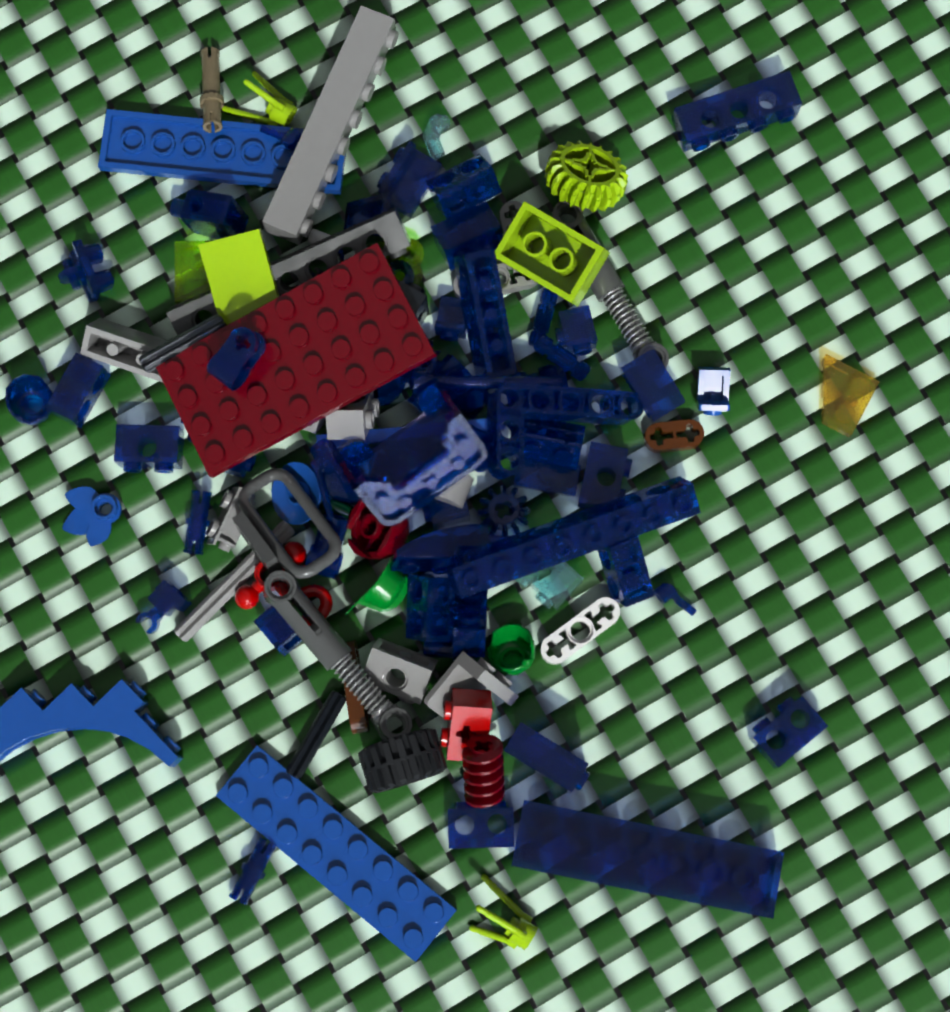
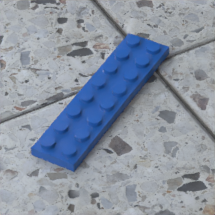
[98,109,346,195]
[216,745,457,962]

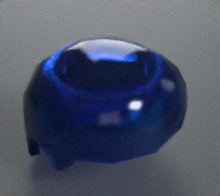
[5,374,54,425]

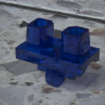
[58,239,114,303]

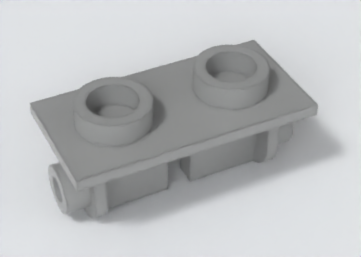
[206,486,256,553]

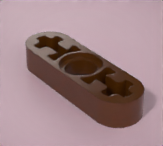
[344,640,370,734]

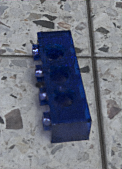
[672,70,802,152]
[453,249,517,381]

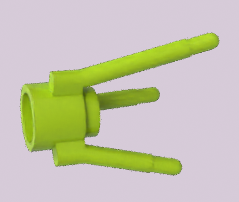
[221,71,297,127]
[469,874,538,950]

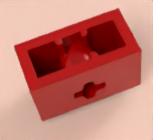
[440,688,493,761]

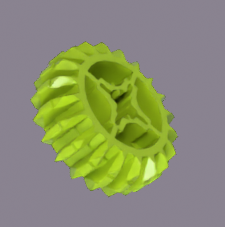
[544,140,628,213]

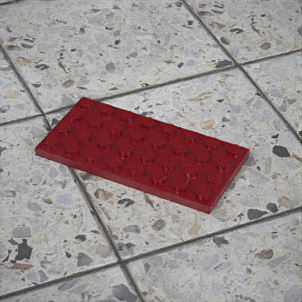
[156,243,437,478]

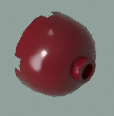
[347,495,410,559]

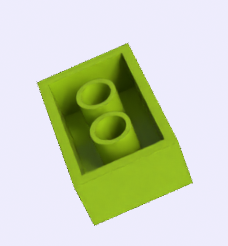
[492,201,610,307]

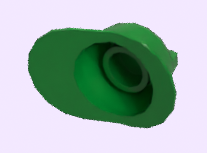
[345,555,412,615]

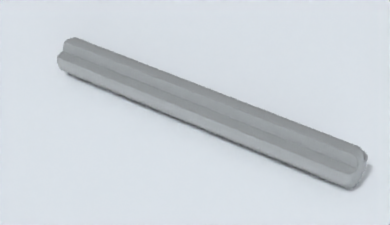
[174,521,295,642]

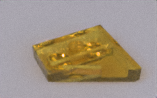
[822,354,880,438]

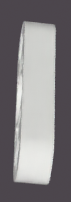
[540,597,620,665]

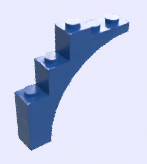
[0,679,184,767]

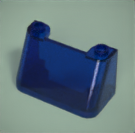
[332,377,487,526]

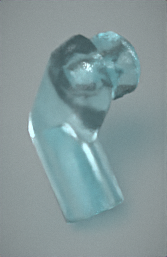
[423,114,450,160]

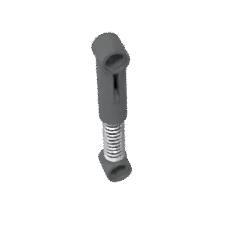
[552,201,669,380]
[263,570,412,740]

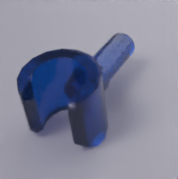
[260,125,301,151]
[653,583,697,616]

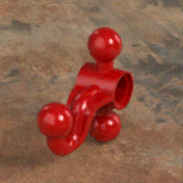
[234,541,333,626]

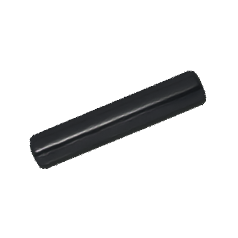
[139,314,227,373]
[286,690,346,779]

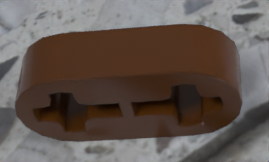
[644,419,704,453]

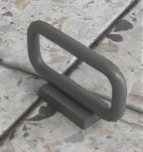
[232,468,341,579]

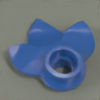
[62,486,122,547]

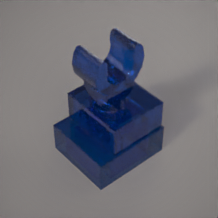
[136,579,192,635]

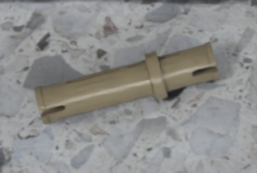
[200,47,224,133]

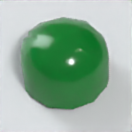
[487,623,536,675]

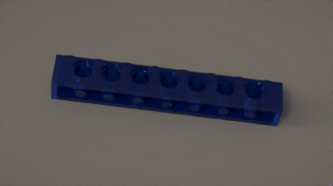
[443,476,701,599]

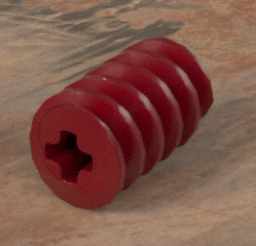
[462,734,505,808]

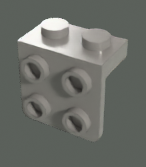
[424,651,519,721]

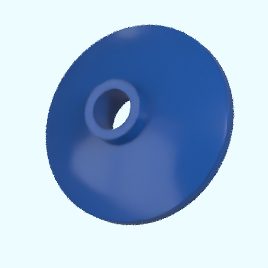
[272,462,322,525]

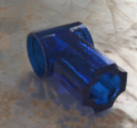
[305,512,350,579]

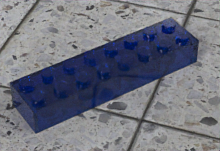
[511,800,784,919]

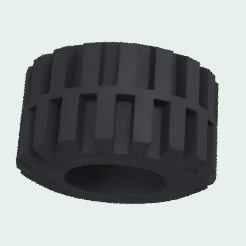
[358,728,447,793]

